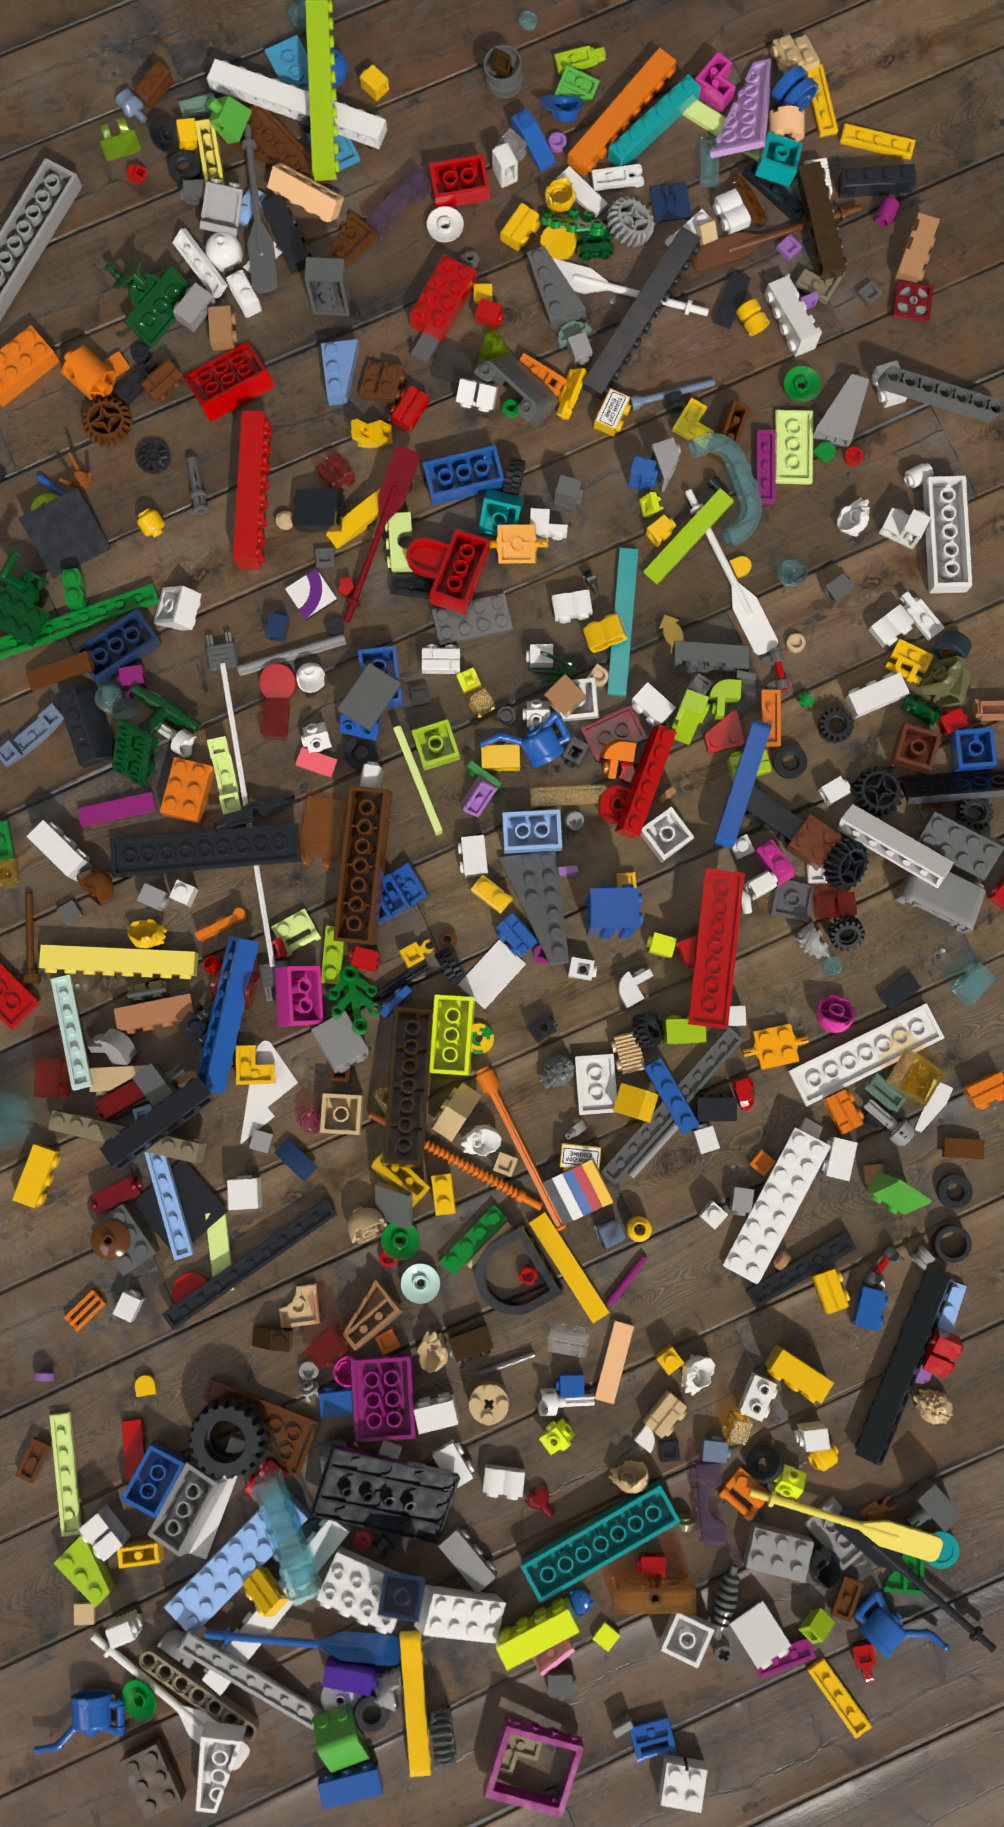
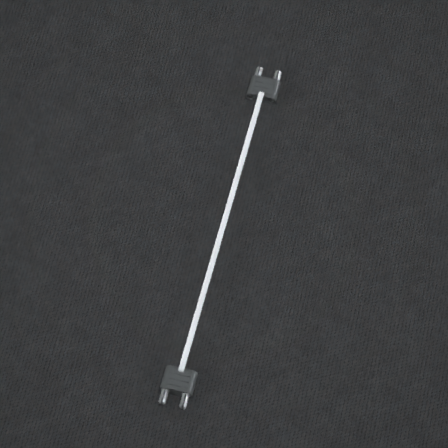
[206,632,289,1001]

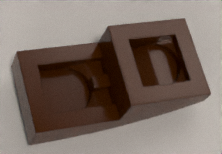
[942,1137,984,1159]

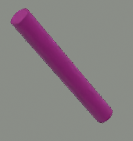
[606,1255,648,1306]

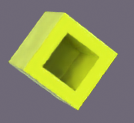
[646,932,677,959]

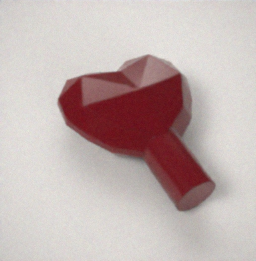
[525,1484,554,1518]

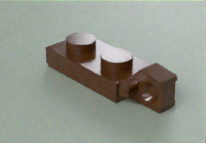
[731,176,768,224]

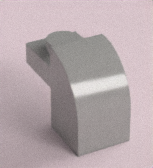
[88,1028,137,1065]

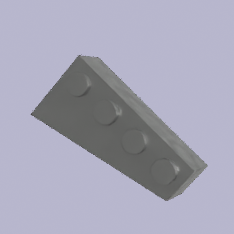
[527,246,587,329]
[671,641,749,673]

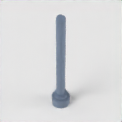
[629,379,716,411]

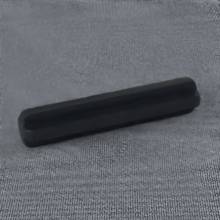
[377,960,429,998]

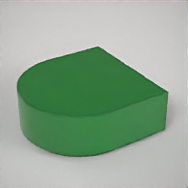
[813,442,836,465]

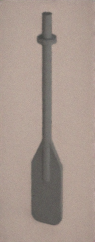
[242,124,278,293]

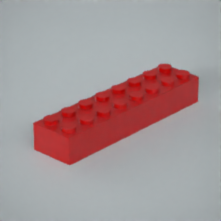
[233,411,272,570]

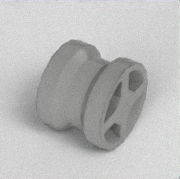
[910,1246,935,1271]

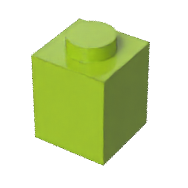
[799,1608,835,1644]

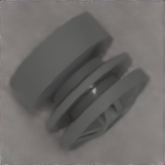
[483,45,524,99]

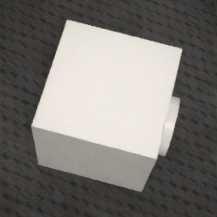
[227,1175,262,1210]

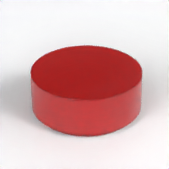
[844,446,863,466]

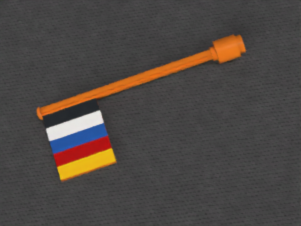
[475,1065,614,1231]

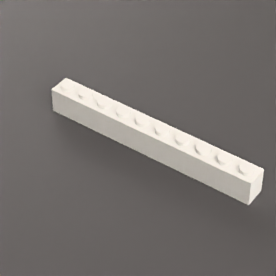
[207,59,387,149]
[202,1519,351,1695]

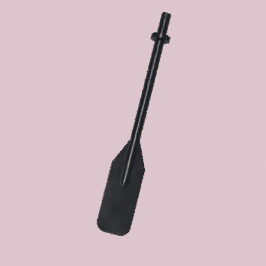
[834,1506,997,1653]

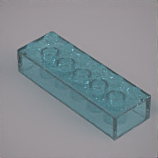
[251,1469,322,1606]

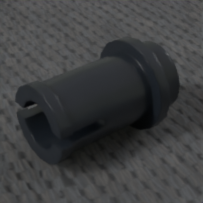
[707,475,730,494]

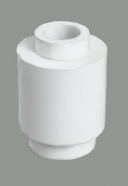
[904,463,934,488]

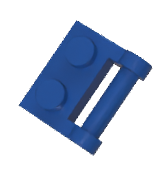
[630,1715,677,1764]

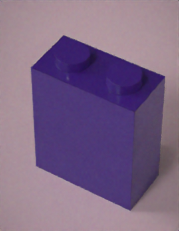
[322,1655,379,1696]

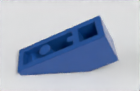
[511,108,556,173]

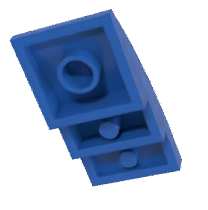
[379,863,429,926]

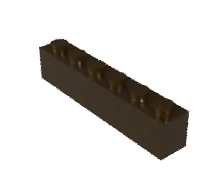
[795,161,848,280]

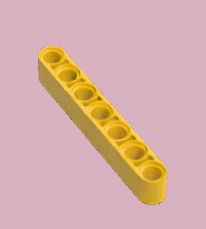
[400,1630,431,1777]

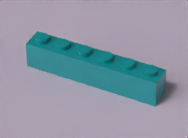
[608,74,701,167]

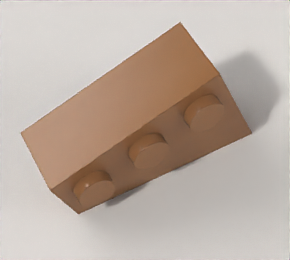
[342,1280,404,1350]

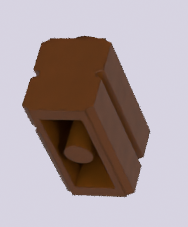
[134,61,174,110]
[139,359,183,402]

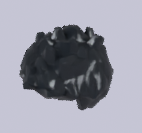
[809,1544,842,1588]

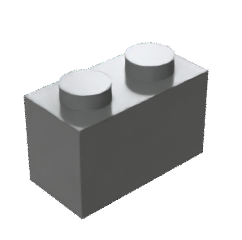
[554,474,584,511]

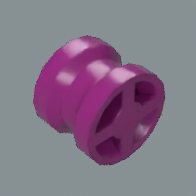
[533,945,549,965]

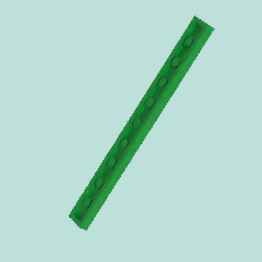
[0,583,160,660]

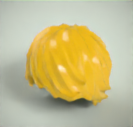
[545,177,577,213]

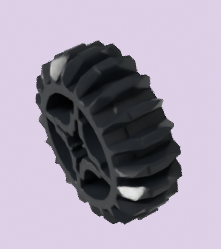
[852,766,904,817]
[822,839,869,891]

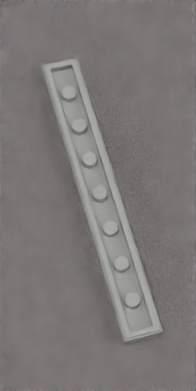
[177,1629,324,1730]

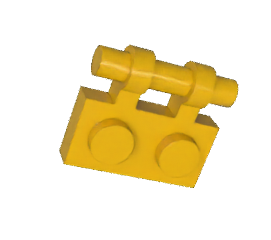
[885,639,934,685]

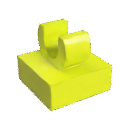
[640,492,664,517]
[456,667,481,693]

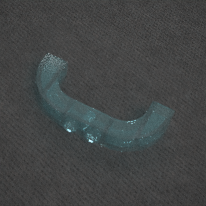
[686,433,762,548]

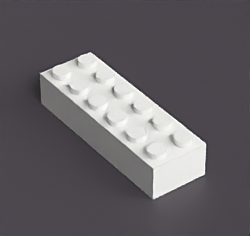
[923,476,972,593]

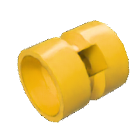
[736,299,770,336]

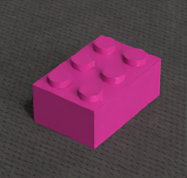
[275,966,324,1027]

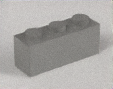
[438,1526,496,1594]

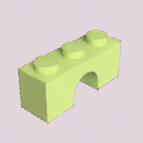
[385,512,414,574]

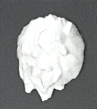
[837,497,870,537]
[461,1124,502,1156]
[681,1354,715,1396]

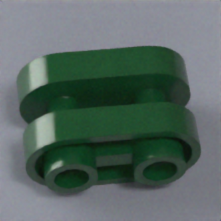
[576,228,614,261]

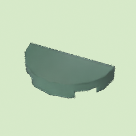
[558,320,592,349]

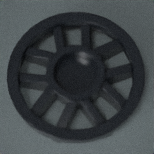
[136,439,171,474]

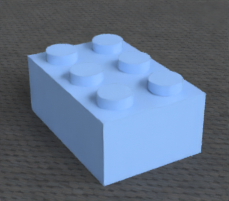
[502,810,562,854]

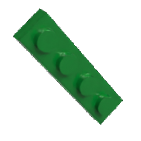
[439,1205,508,1275]

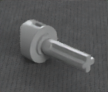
[863,1098,914,1146]

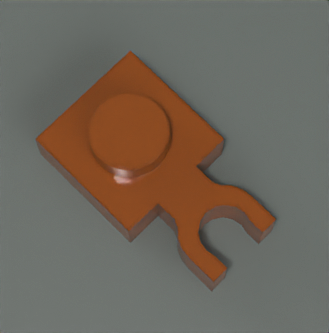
[858,1494,897,1521]

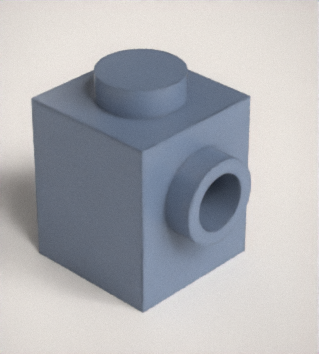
[700,1435,731,1463]

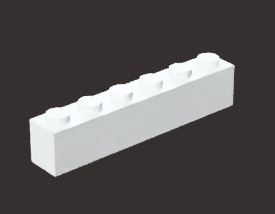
[837,804,954,888]

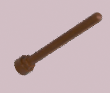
[23,892,39,984]

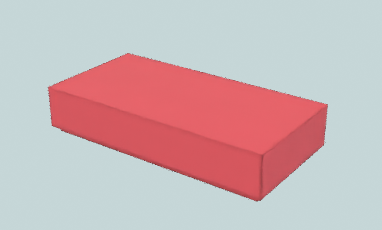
[295,747,338,778]

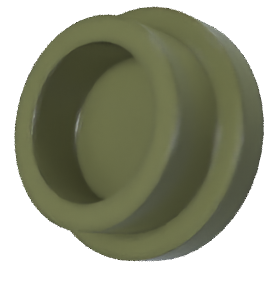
[676,1513,695,1532]

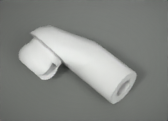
[741,890,752,914]

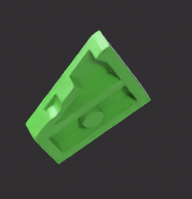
[555,65,600,101]

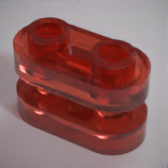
[314,454,356,493]

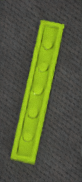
[643,488,734,585]

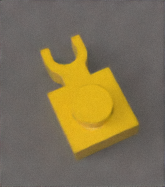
[399,939,435,968]

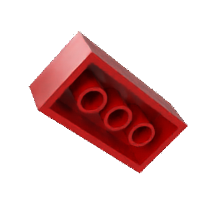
[410,255,477,342]

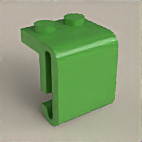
[312,1703,370,1773]

